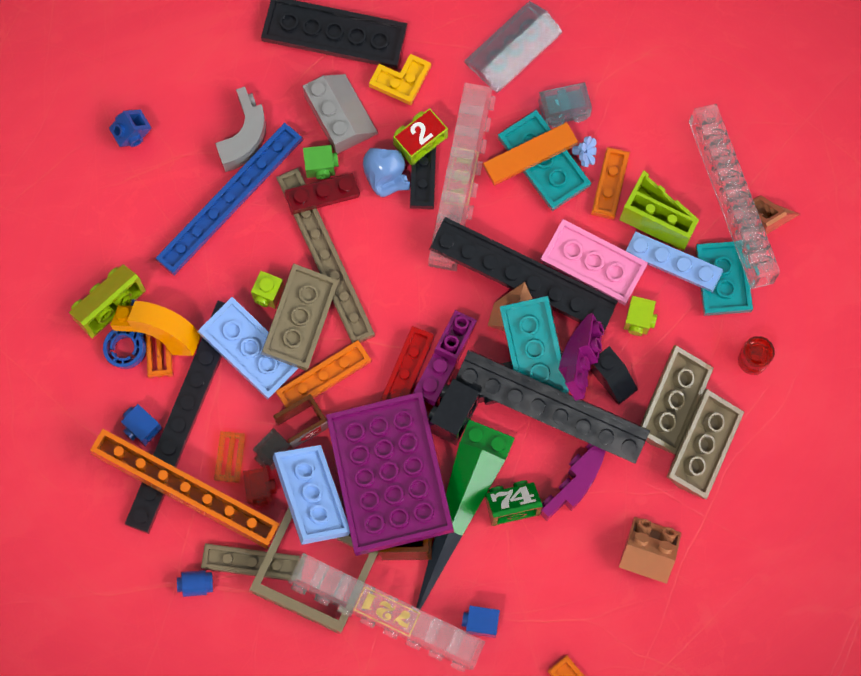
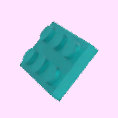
[696,241,753,316]

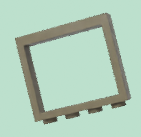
[249,507,378,634]

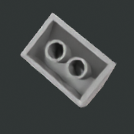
[303,74,378,154]

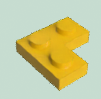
[369,54,431,106]

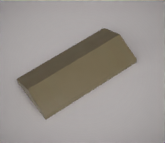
[640,345,714,455]
[666,389,744,499]

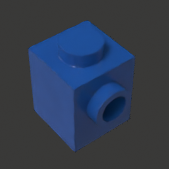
[121,404,162,446]
[462,606,500,638]

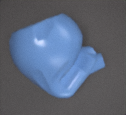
[362,148,410,197]

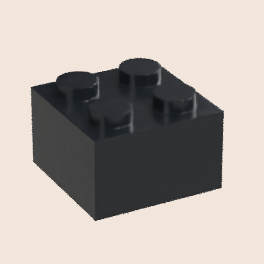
[428,379,480,445]

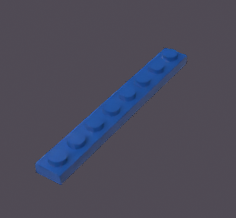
[156,123,303,276]

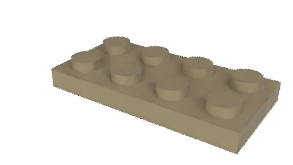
[261,263,339,371]

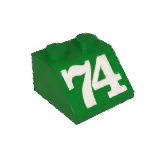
[485,480,543,526]

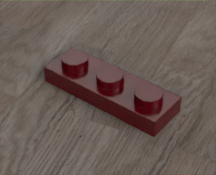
[284,173,360,215]

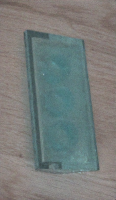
[464,1,562,93]

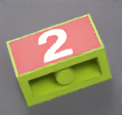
[393,108,448,166]

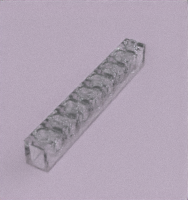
[689,104,780,289]

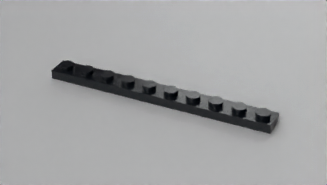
[125,300,225,534]

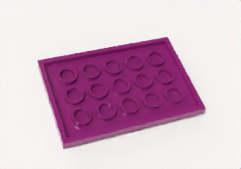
[326,391,454,556]

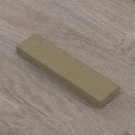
[201,543,304,582]

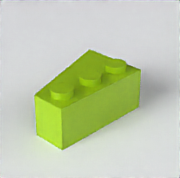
[619,170,699,251]

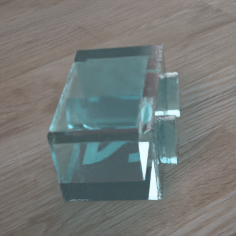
[538,82,592,127]

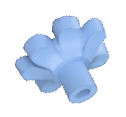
[572,136,597,167]

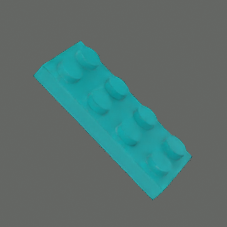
[498,110,591,211]
[500,296,570,393]

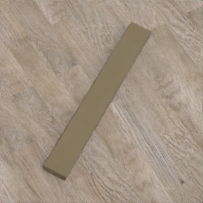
[276,168,375,343]

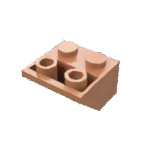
[619,517,681,584]

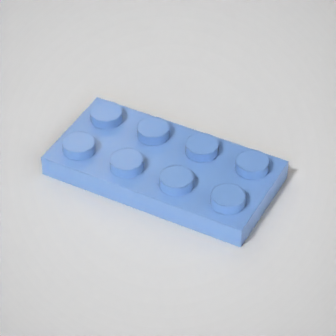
[198,297,299,400]
[273,445,350,545]

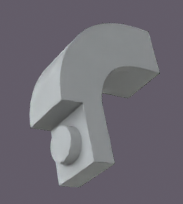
[215,87,266,172]

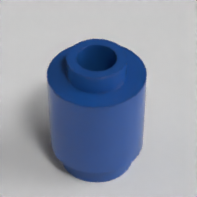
[177,570,213,597]

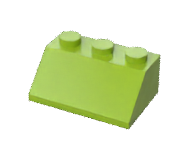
[69,264,146,339]

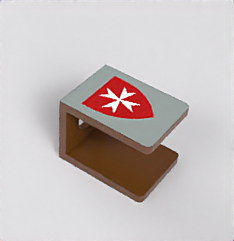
[273,394,329,449]

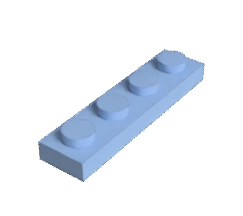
[626,231,723,293]

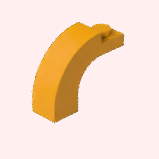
[110,301,201,356]

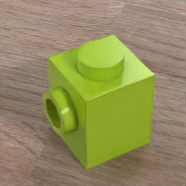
[251,271,285,309]
[624,296,657,336]

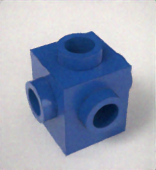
[109,109,152,147]

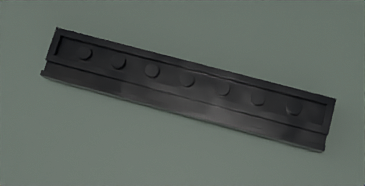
[429,217,618,331]
[455,350,650,464]

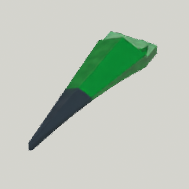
[416,420,515,612]

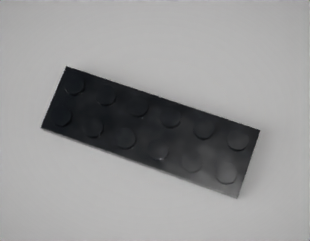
[261,0,408,69]

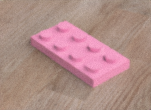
[540,219,648,306]

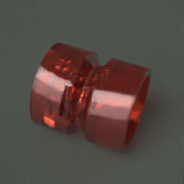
[738,336,775,375]

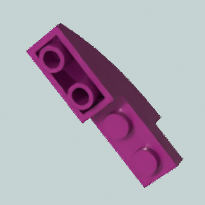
[413,310,477,406]
[559,313,604,401]
[540,443,606,521]

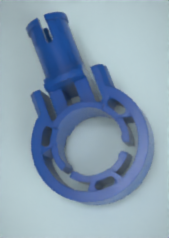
[103,299,146,369]

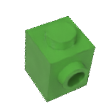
[303,145,339,179]

